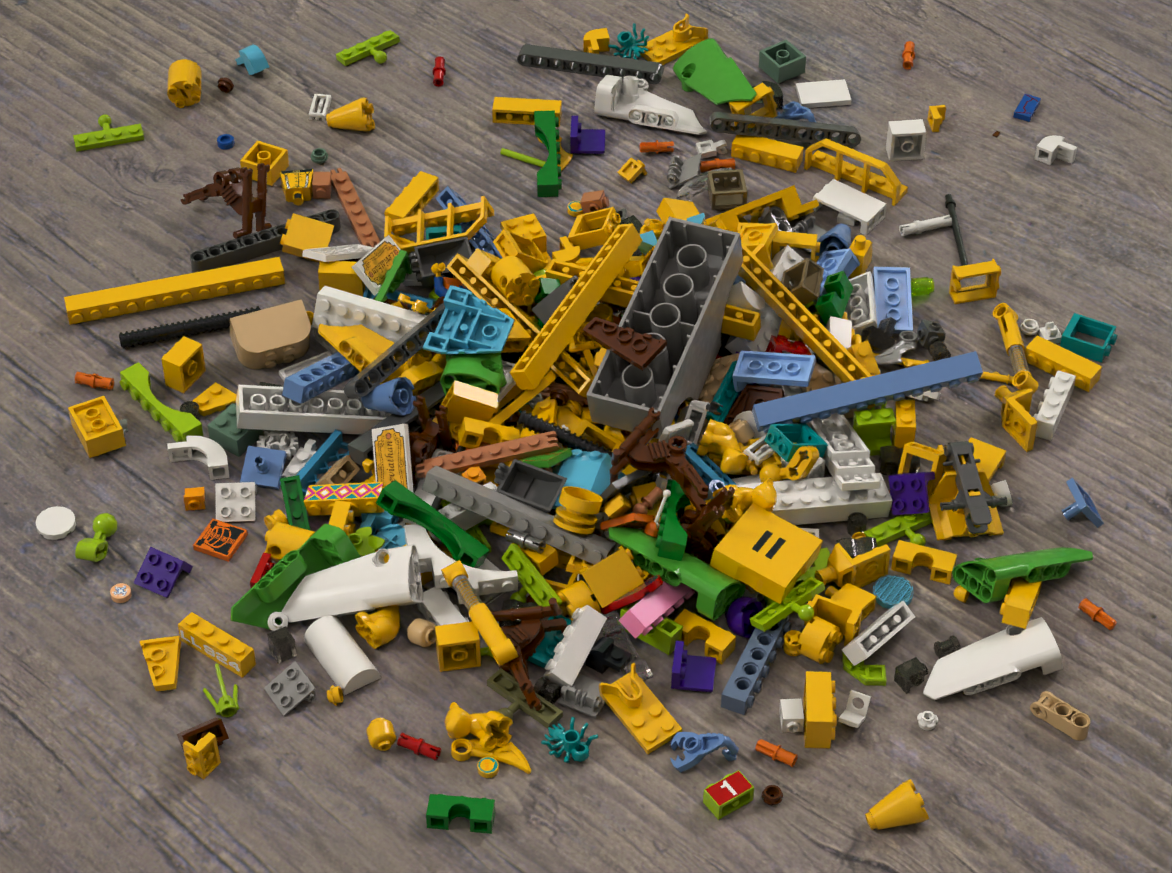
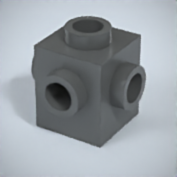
[916,320,946,349]

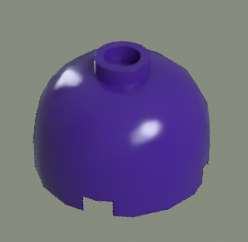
[725,597,763,638]

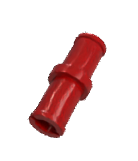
[433,56,446,87]
[397,733,441,761]

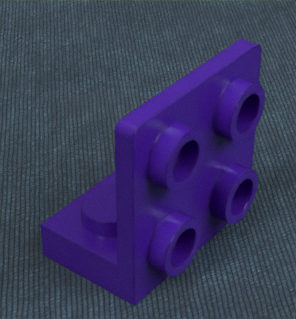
[570,116,605,154]
[889,471,935,515]
[134,547,193,598]
[671,641,716,692]

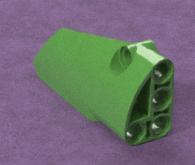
[673,38,757,105]
[440,353,507,396]
[231,524,360,630]
[608,527,746,621]

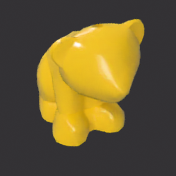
[696,419,748,475]
[712,478,777,523]
[355,605,400,649]
[445,702,513,751]

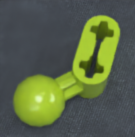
[75,513,118,562]

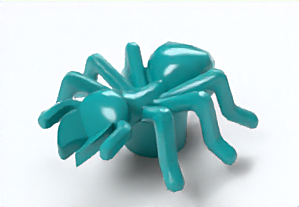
[608,23,649,60]
[541,717,598,763]

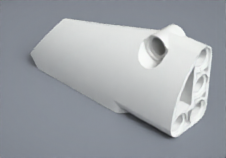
[594,75,707,135]
[281,544,423,623]
[923,617,1063,700]

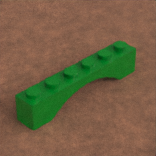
[534,110,562,197]
[655,479,691,561]
[376,480,490,568]

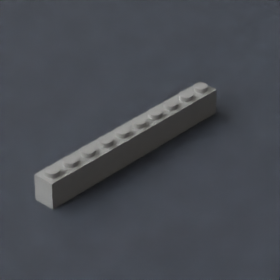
[422,466,616,565]

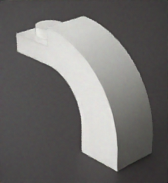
[167,436,230,480]

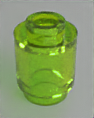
[911,277,934,296]

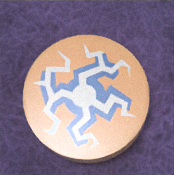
[110,583,131,603]

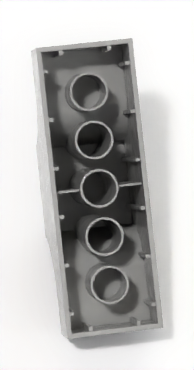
[586,217,743,439]

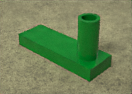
[280,475,310,530]

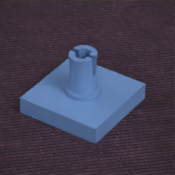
[240,446,287,490]
[1062,478,1104,528]

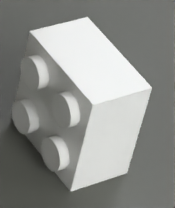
[886,119,926,161]

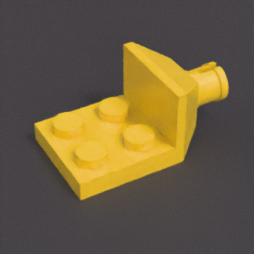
[738,223,778,277]
[994,385,1038,452]
[815,543,891,588]

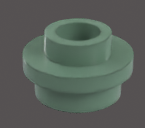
[311,148,328,164]

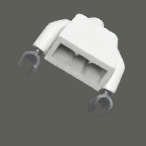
[677,400,723,446]

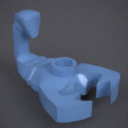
[774,101,819,135]
[670,732,739,773]

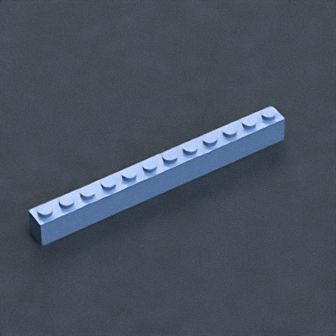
[752,351,983,433]

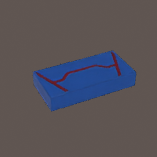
[1013,94,1041,122]

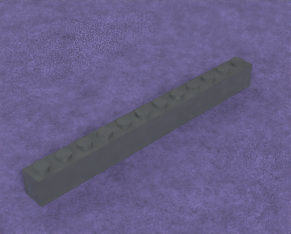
[348,350,525,466]

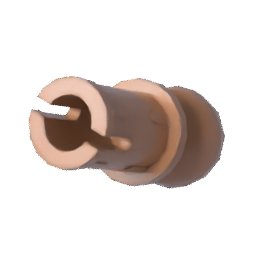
[632,486,664,515]

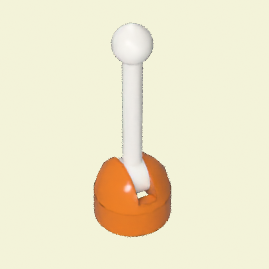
[644,490,671,538]

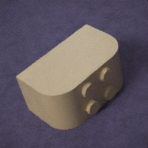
[230,299,311,369]

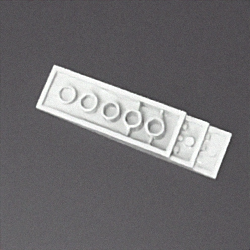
[805,413,880,491]

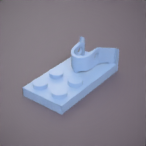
[811,248,860,306]
[872,267,913,334]
[732,350,816,392]

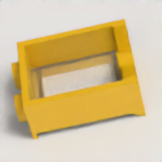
[949,259,1001,304]

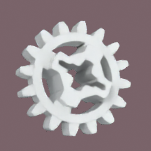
[257,430,299,460]

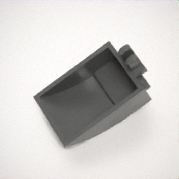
[409,237,472,288]
[531,275,600,325]
[494,459,567,513]

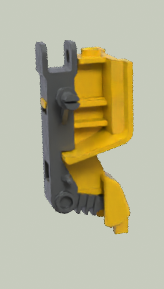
[928,441,1007,541]

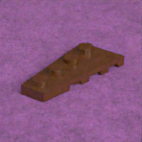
[582,317,667,371]

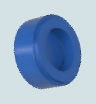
[217,134,235,150]

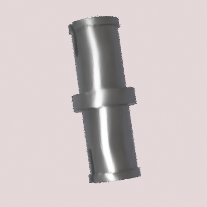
[505,529,546,553]

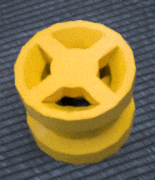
[264,509,288,530]
[783,630,801,656]

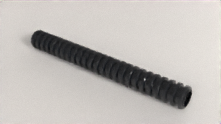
[119,306,261,349]
[517,410,660,483]

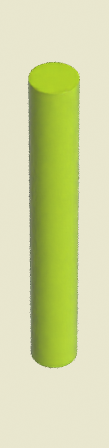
[500,148,546,167]

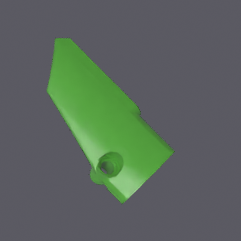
[952,547,1093,603]

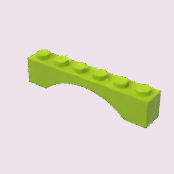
[120,362,204,442]

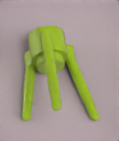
[203,663,239,718]

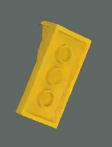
[638,13,708,65]
[599,663,682,754]

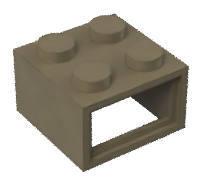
[707,169,747,210]
[781,258,824,305]

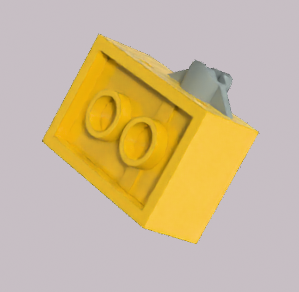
[68,396,129,458]

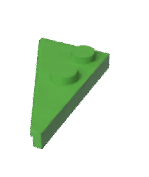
[375,250,413,302]

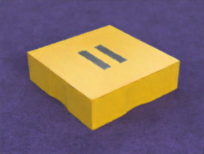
[710,503,823,604]

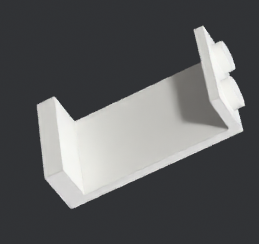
[813,179,886,235]

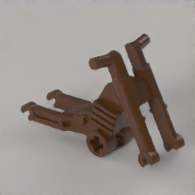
[181,163,272,239]
[409,395,456,488]
[610,407,708,513]
[680,486,735,565]
[489,598,568,711]

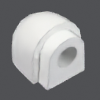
[990,480,1012,507]

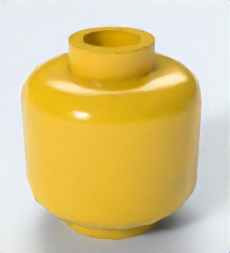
[366,718,396,751]

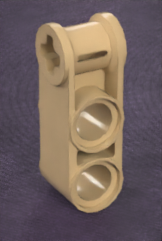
[1030,691,1090,741]

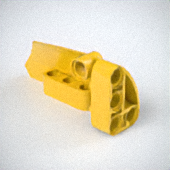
[318,324,444,397]

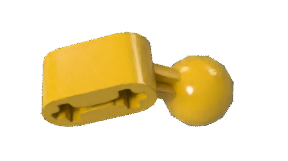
[759,446,819,483]

